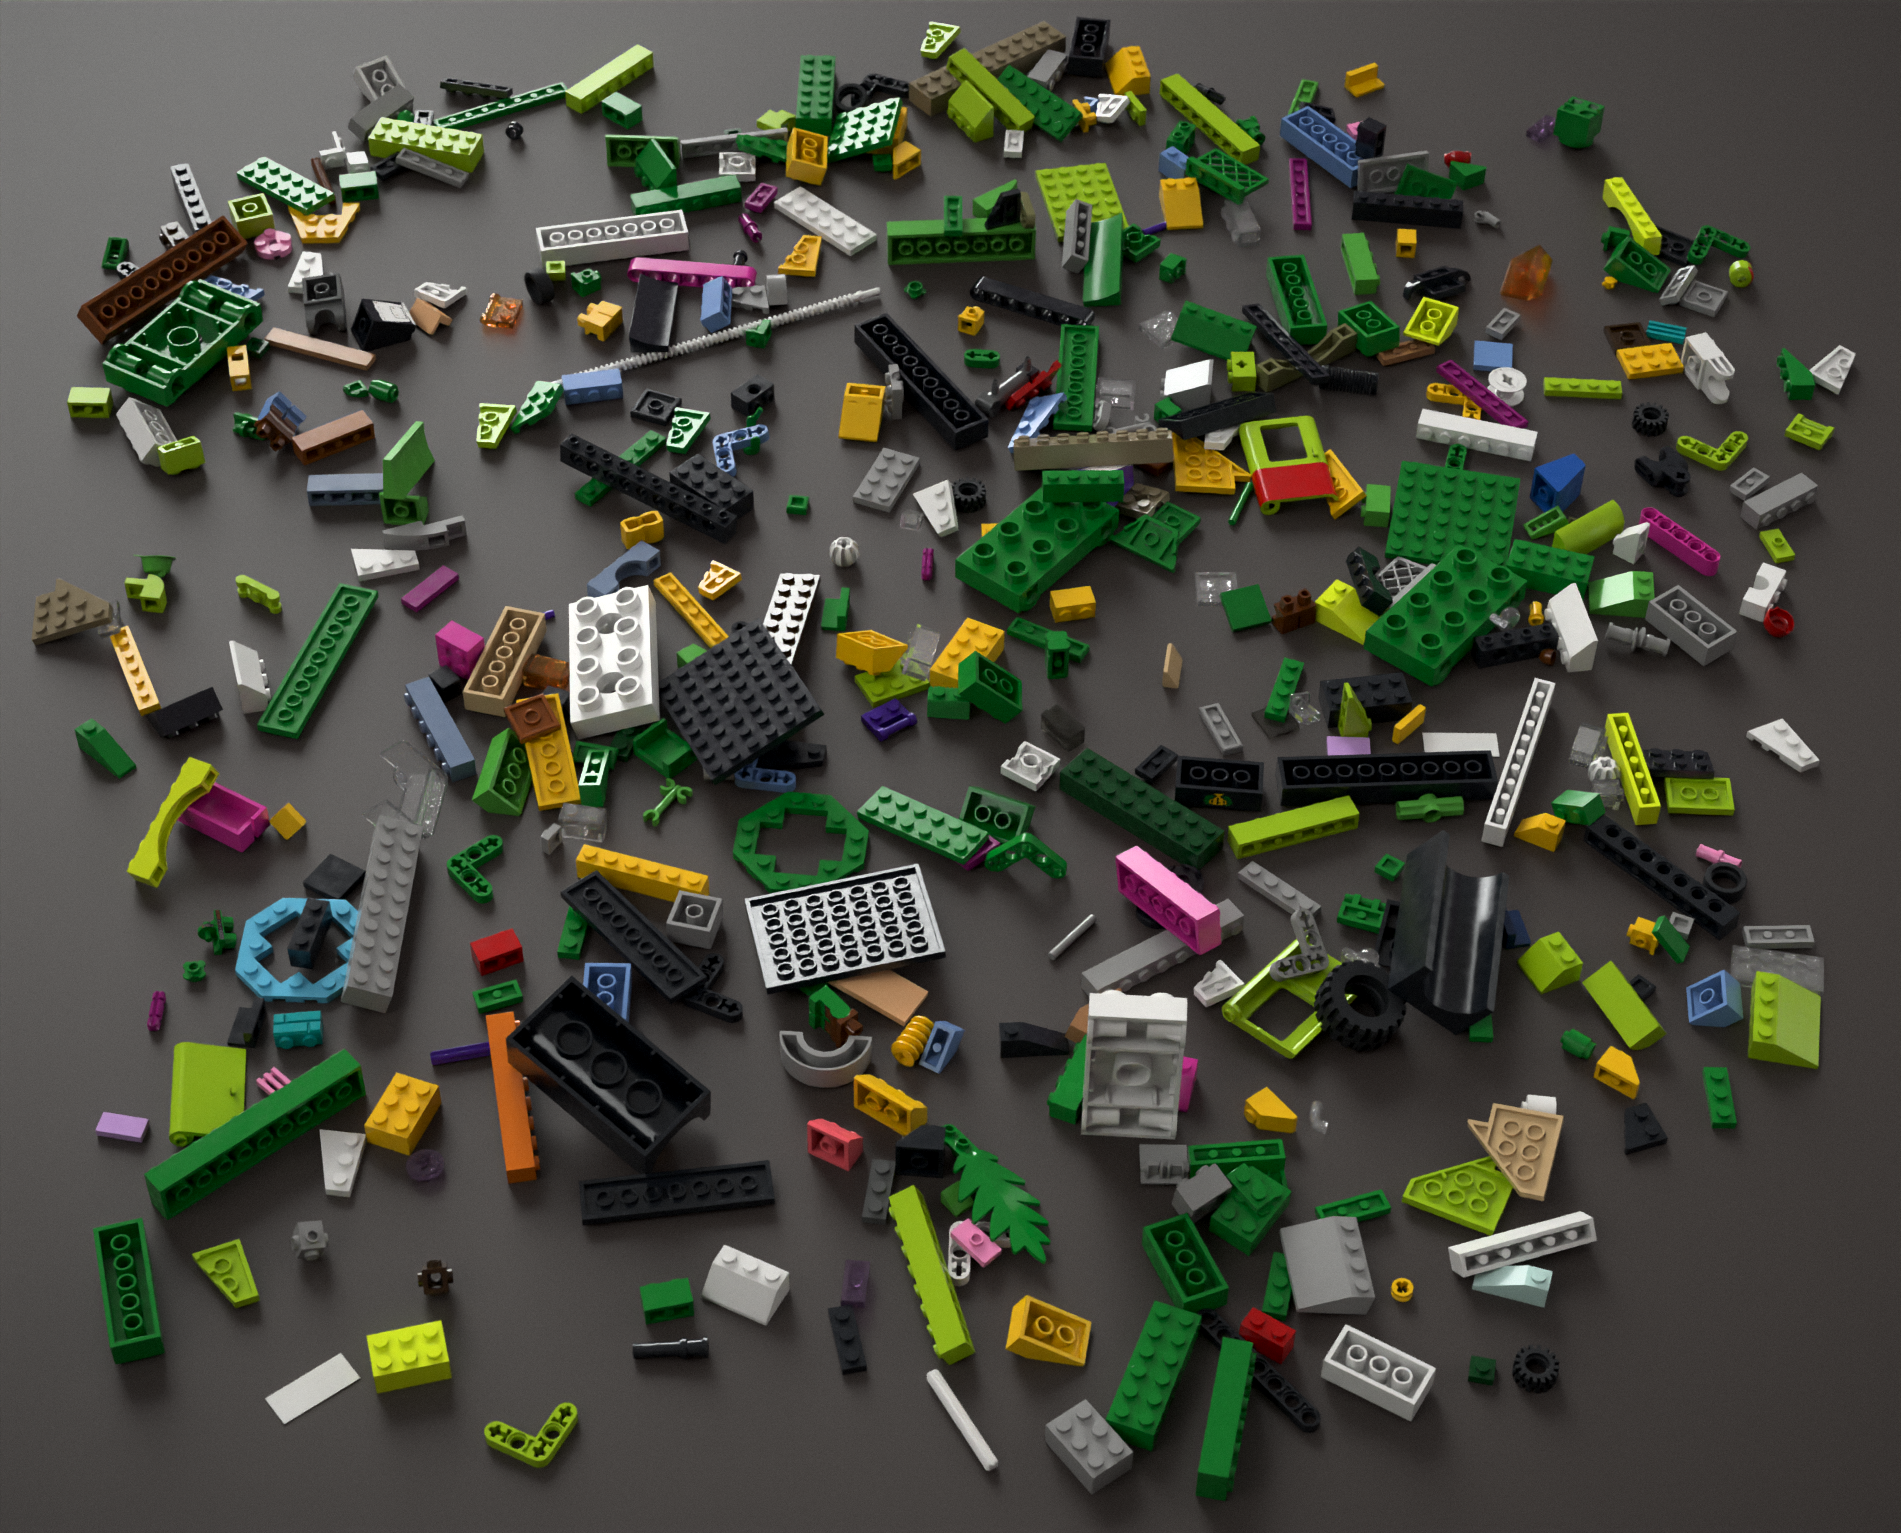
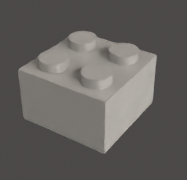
[666,890,723,949]
[1172,1163,1232,1224]

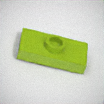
[1759,529,1795,564]

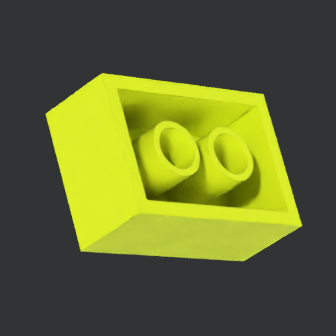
[367,1320,452,1394]

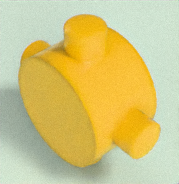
[1602,277,1618,289]

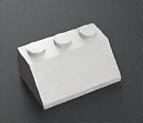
[229,641,271,714]
[701,1245,790,1326]

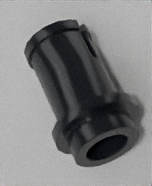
[732,250,748,266]

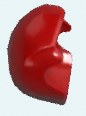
[1444,151,1471,169]
[1763,607,1795,637]

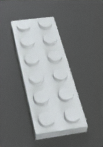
[774,186,877,256]

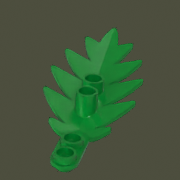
[941,1124,1051,1264]

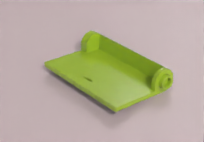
[169,1042,246,1147]

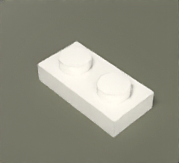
[1004,130,1024,158]

